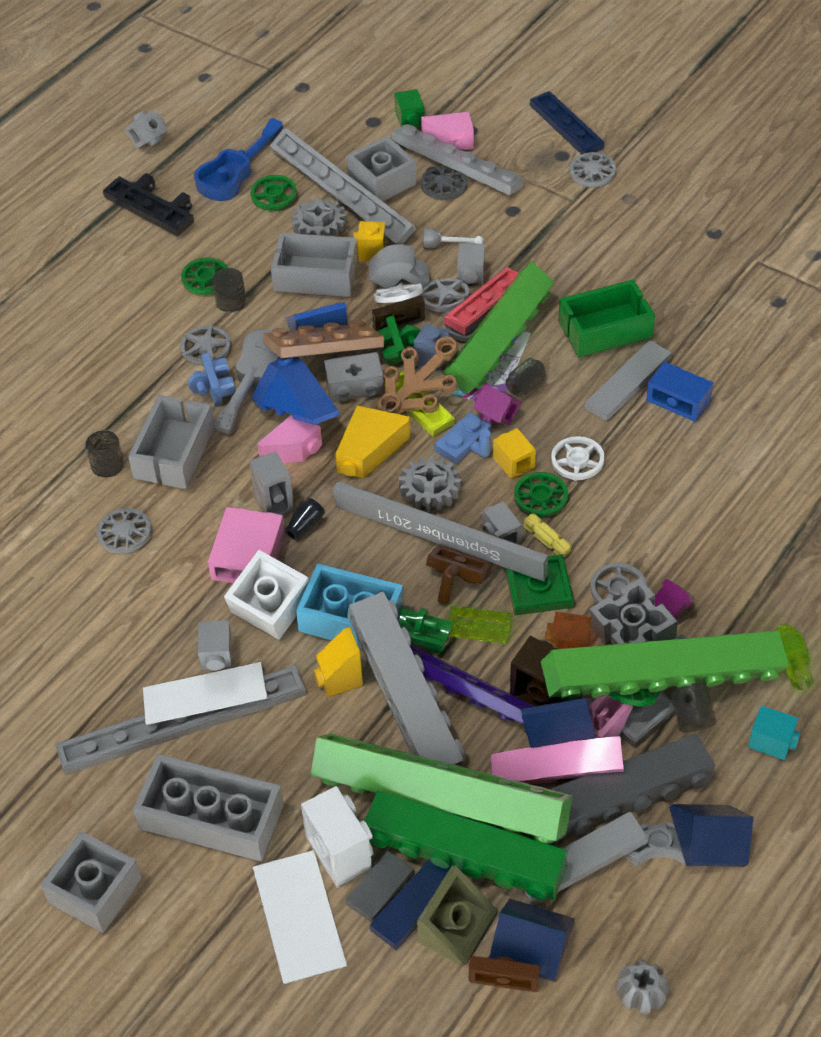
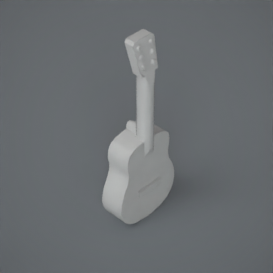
[214,330,279,434]

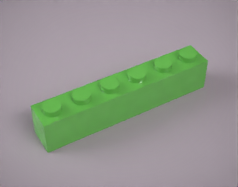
[442,261,555,395]

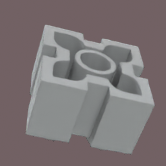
[590,578,677,645]

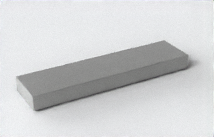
[585,340,672,421]
[522,811,648,906]

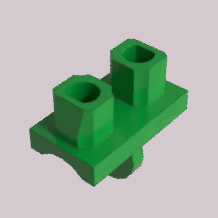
[377,315,421,366]
[397,608,453,654]

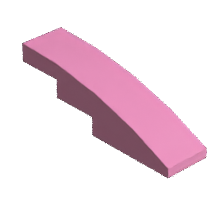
[491,736,624,785]

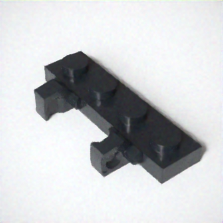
[102,173,194,237]

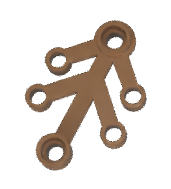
[377,336,458,415]

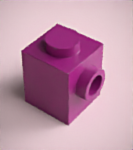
[473,383,522,426]

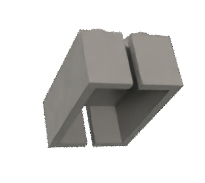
[271,233,358,297]
[128,395,215,489]

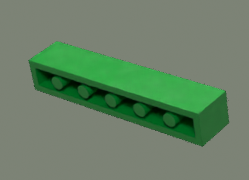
[364,790,568,901]

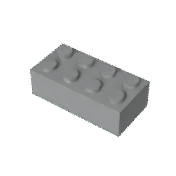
[133,754,284,862]

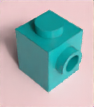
[748,705,801,760]

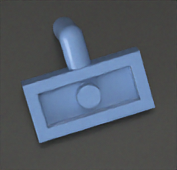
[434,412,492,465]

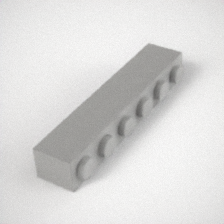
[347,592,465,767]

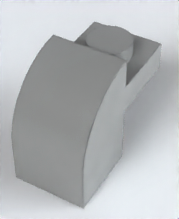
[369,244,429,288]

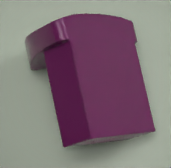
[655,579,695,621]

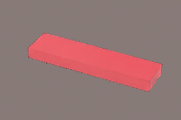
[443,267,518,335]

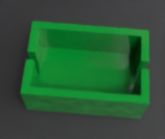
[558,279,655,357]

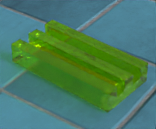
[448,606,511,644]

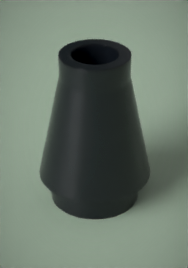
[284,498,325,541]

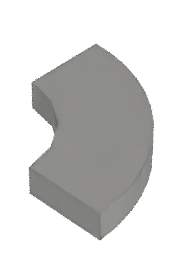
[624,822,685,867]

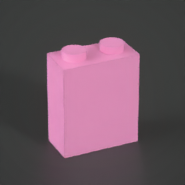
[208,507,285,583]

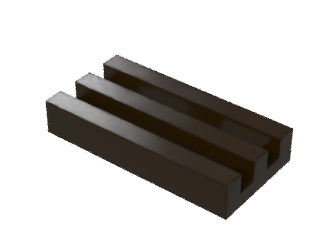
[372,295,425,331]

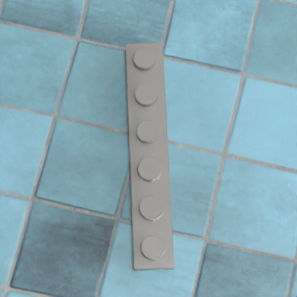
[391,125,525,195]

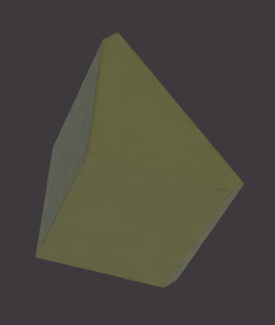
[417,866,498,965]

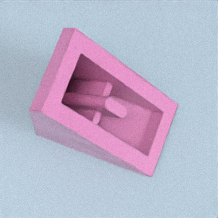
[592,691,633,739]

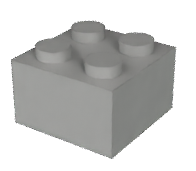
[347,136,417,201]
[41,831,142,933]

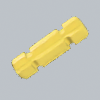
[523,513,572,558]

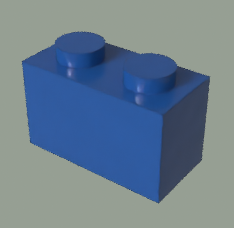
[646,362,713,422]

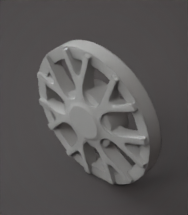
[570,152,616,187]
[97,508,152,554]

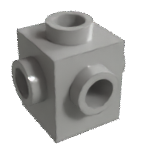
[124,109,167,149]

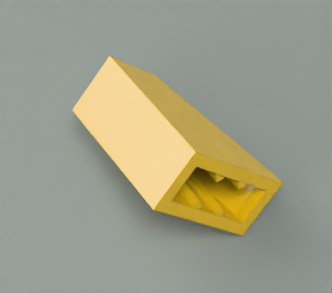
[335,405,411,479]

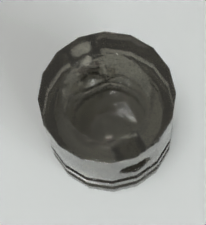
[212,268,246,312]
[85,430,124,478]
[671,684,717,732]

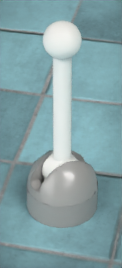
[423,227,484,248]

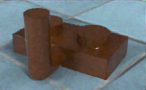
[426,545,493,604]

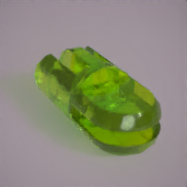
[775,624,814,691]

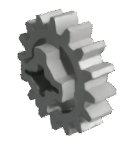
[291,197,347,237]
[399,455,461,512]

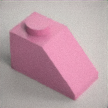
[421,112,474,150]
[257,414,322,463]

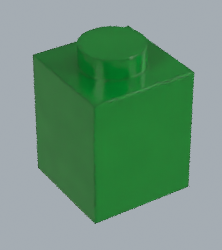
[394,89,425,127]

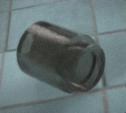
[506,358,546,396]

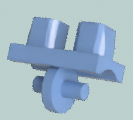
[188,353,235,407]

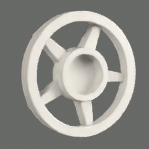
[374,283,423,303]
[551,436,604,481]

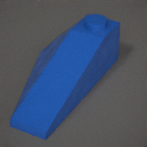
[251,356,339,425]

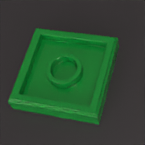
[504,554,574,615]

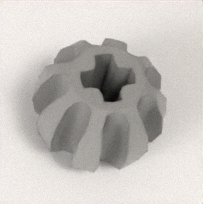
[616,960,669,1014]

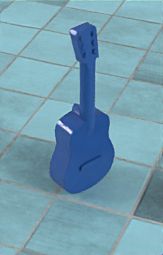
[194,118,283,201]

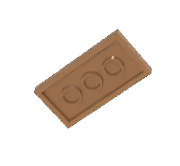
[263,320,384,358]

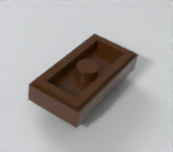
[469,955,540,992]

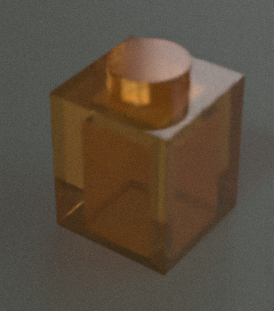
[545,611,592,649]

